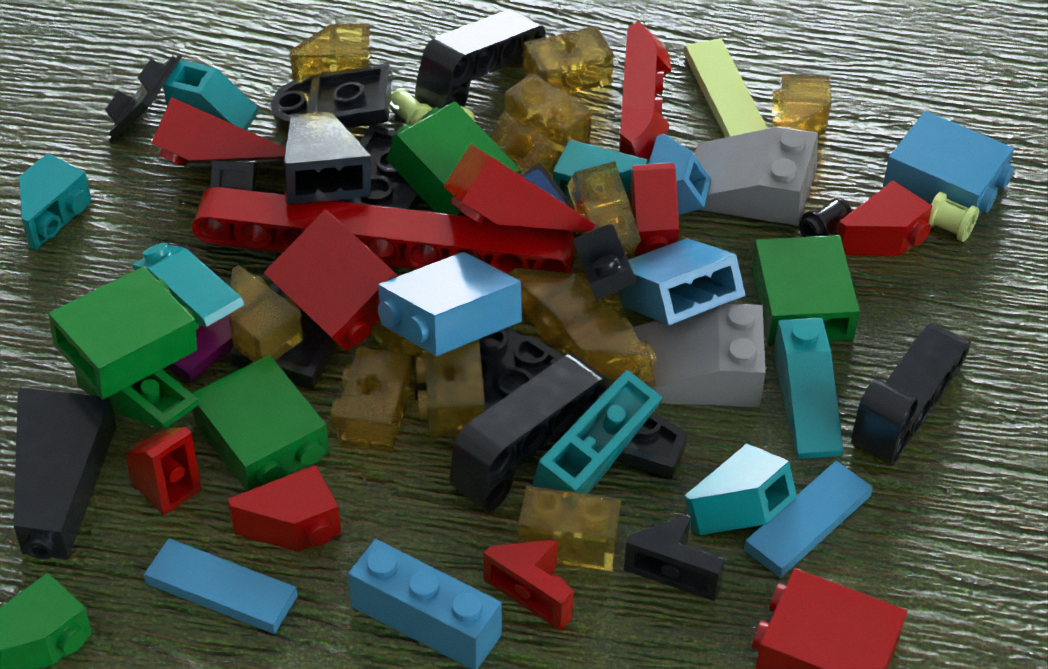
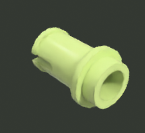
[390,88,433,126]

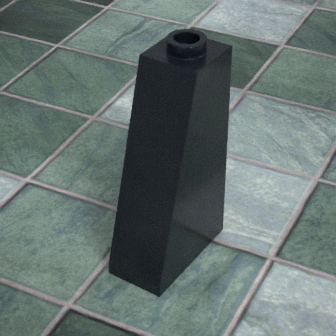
[284,111,371,205]
[13,387,116,560]

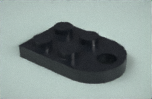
[271,63,392,133]

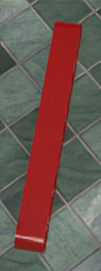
[192,187,576,285]

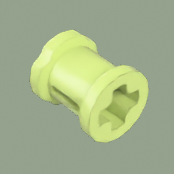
[929,191,979,242]

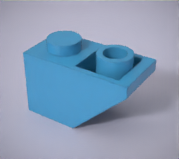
[649,134,711,215]

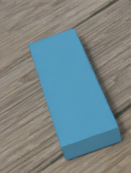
[744,461,873,578]
[144,538,298,634]

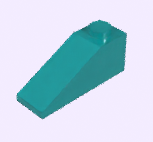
[131,243,245,326]
[773,318,843,459]
[532,369,663,514]

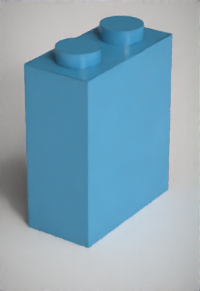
[883,110,1015,216]
[619,238,746,325]
[378,252,522,356]

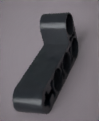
[414,9,546,109]
[851,322,971,464]
[449,353,610,512]

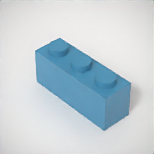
[348,539,502,669]

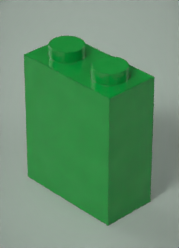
[386,101,521,217]
[751,235,860,345]
[49,266,199,400]
[192,355,329,491]

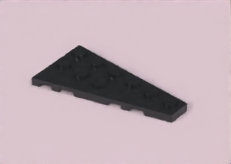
[415,327,688,479]

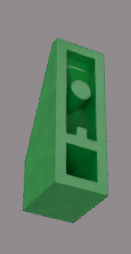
[75,369,199,430]
[0,572,93,669]

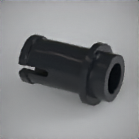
[799,197,852,237]

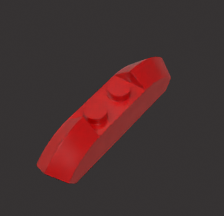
[619,21,671,161]

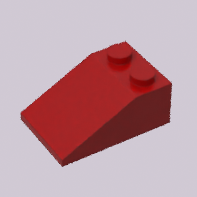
[151,97,286,167]
[444,144,596,232]

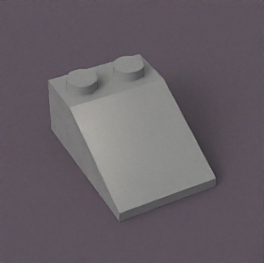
[694,127,818,226]
[626,303,766,407]

